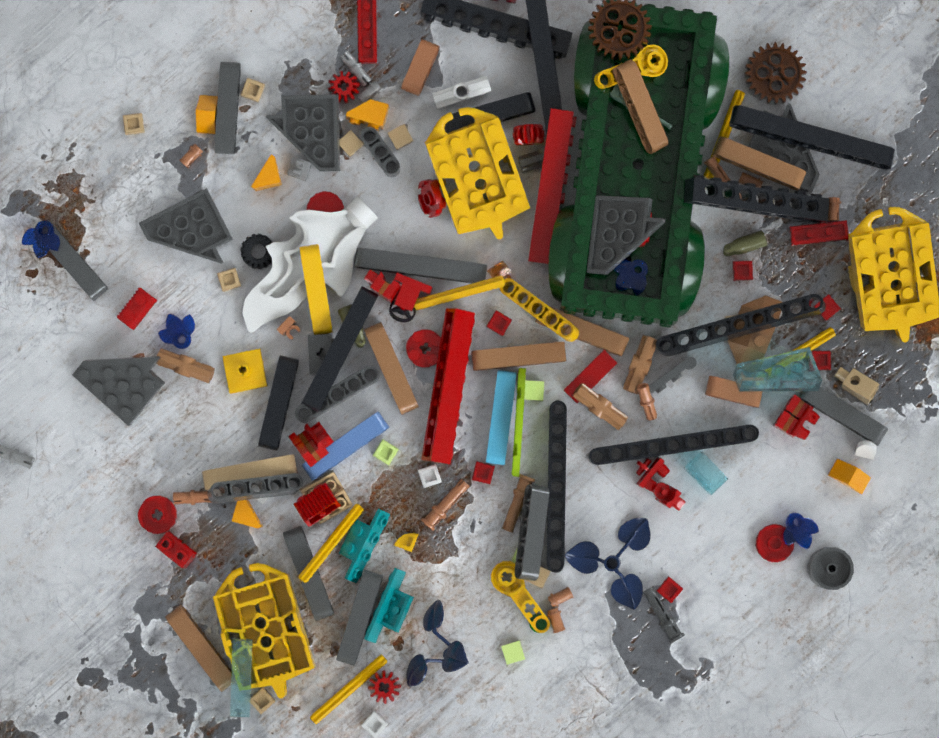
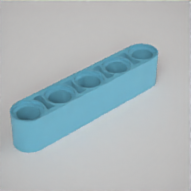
[486,370,517,465]

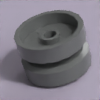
[808,547,854,590]

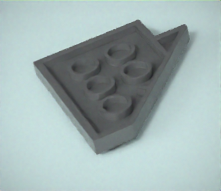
[748,103,820,193]
[139,188,233,264]
[587,196,665,275]
[72,356,165,426]

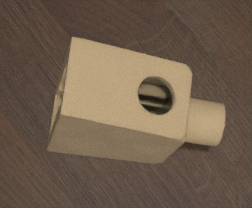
[835,367,880,406]

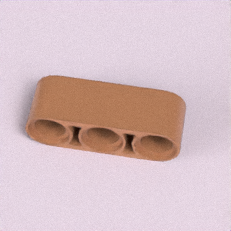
[401,39,440,96]
[705,376,763,408]

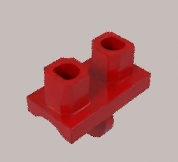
[636,457,670,492]
[653,482,686,511]

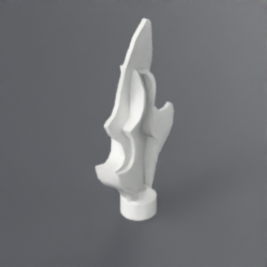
[242,196,378,333]

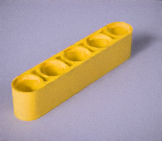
[299,244,333,335]
[500,278,579,342]

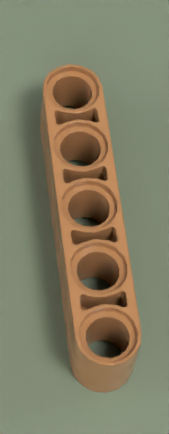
[613,59,668,154]
[712,137,806,191]
[535,306,629,357]
[364,322,419,415]
[471,342,567,371]
[165,605,236,692]

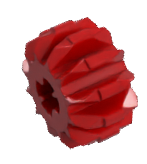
[328,71,360,104]
[512,124,545,146]
[368,670,401,704]

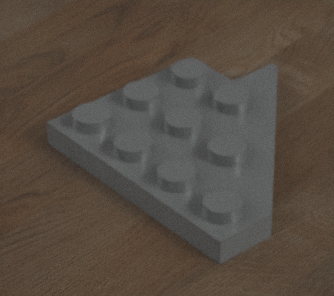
[266,94,340,171]

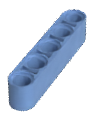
[302,411,389,481]

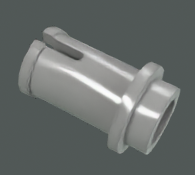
[357,81,382,103]

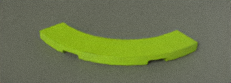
[512,368,526,477]

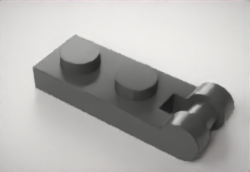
[649,357,697,393]

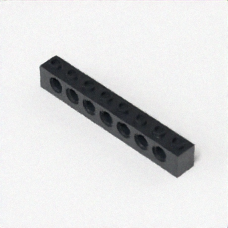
[420,0,573,59]
[683,175,829,223]

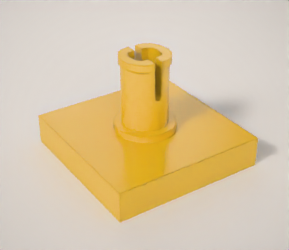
[222,349,268,394]

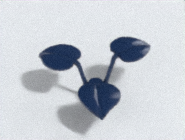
[565,518,651,610]
[406,599,469,687]

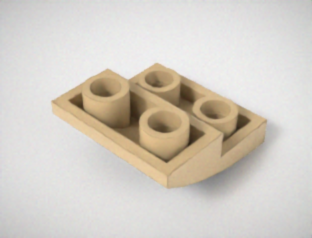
[300,470,353,524]

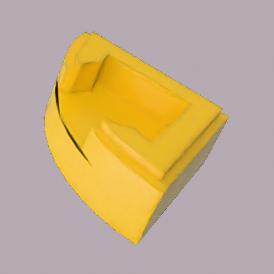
[394,533,419,552]

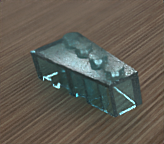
[733,347,822,392]

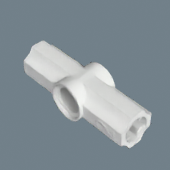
[432,76,491,110]

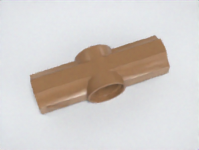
[623,335,657,395]
[156,348,215,383]
[572,383,628,430]

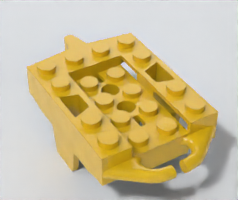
[424,107,530,239]
[848,207,939,343]
[213,563,316,699]

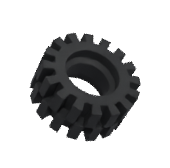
[240,233,273,269]

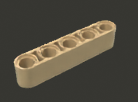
[202,454,298,490]

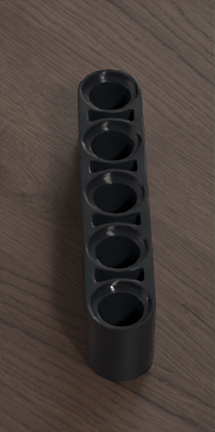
[444,92,536,133]
[258,355,299,451]

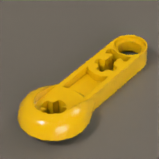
[594,44,668,89]
[491,561,550,633]

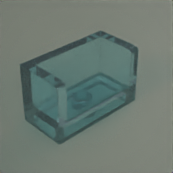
[683,451,728,495]

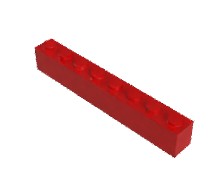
[528,108,577,264]
[421,308,475,464]

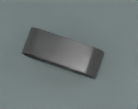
[360,127,401,177]

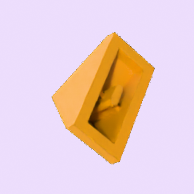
[196,95,218,134]
[251,154,282,191]
[828,459,871,494]
[232,500,263,529]

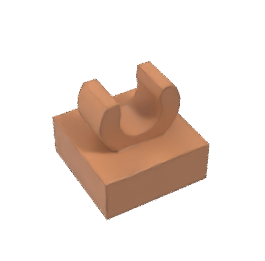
[277,316,301,340]

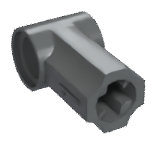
[518,146,545,173]

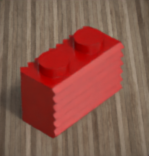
[117,288,157,330]
[293,483,341,527]

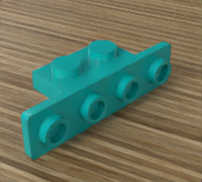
[339,509,390,583]
[364,568,414,643]

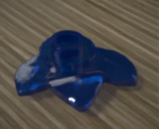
[22,220,60,258]
[614,259,648,296]
[158,314,195,349]
[783,513,819,549]

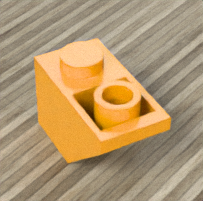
[346,99,389,131]

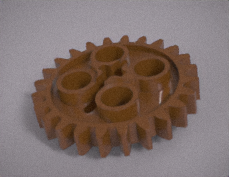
[588,0,652,60]
[744,42,807,105]

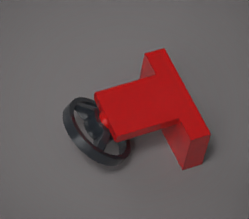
[389,273,433,322]

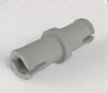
[339,50,373,87]
[0,444,35,469]

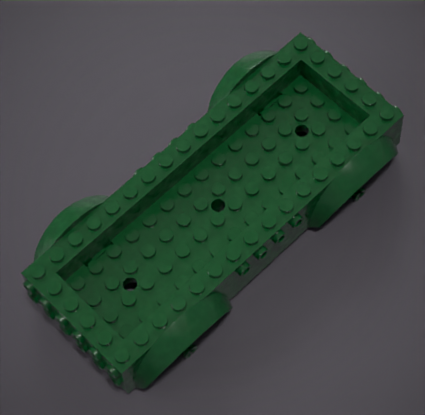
[548,0,729,328]

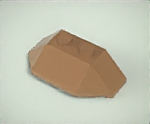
[728,295,782,373]

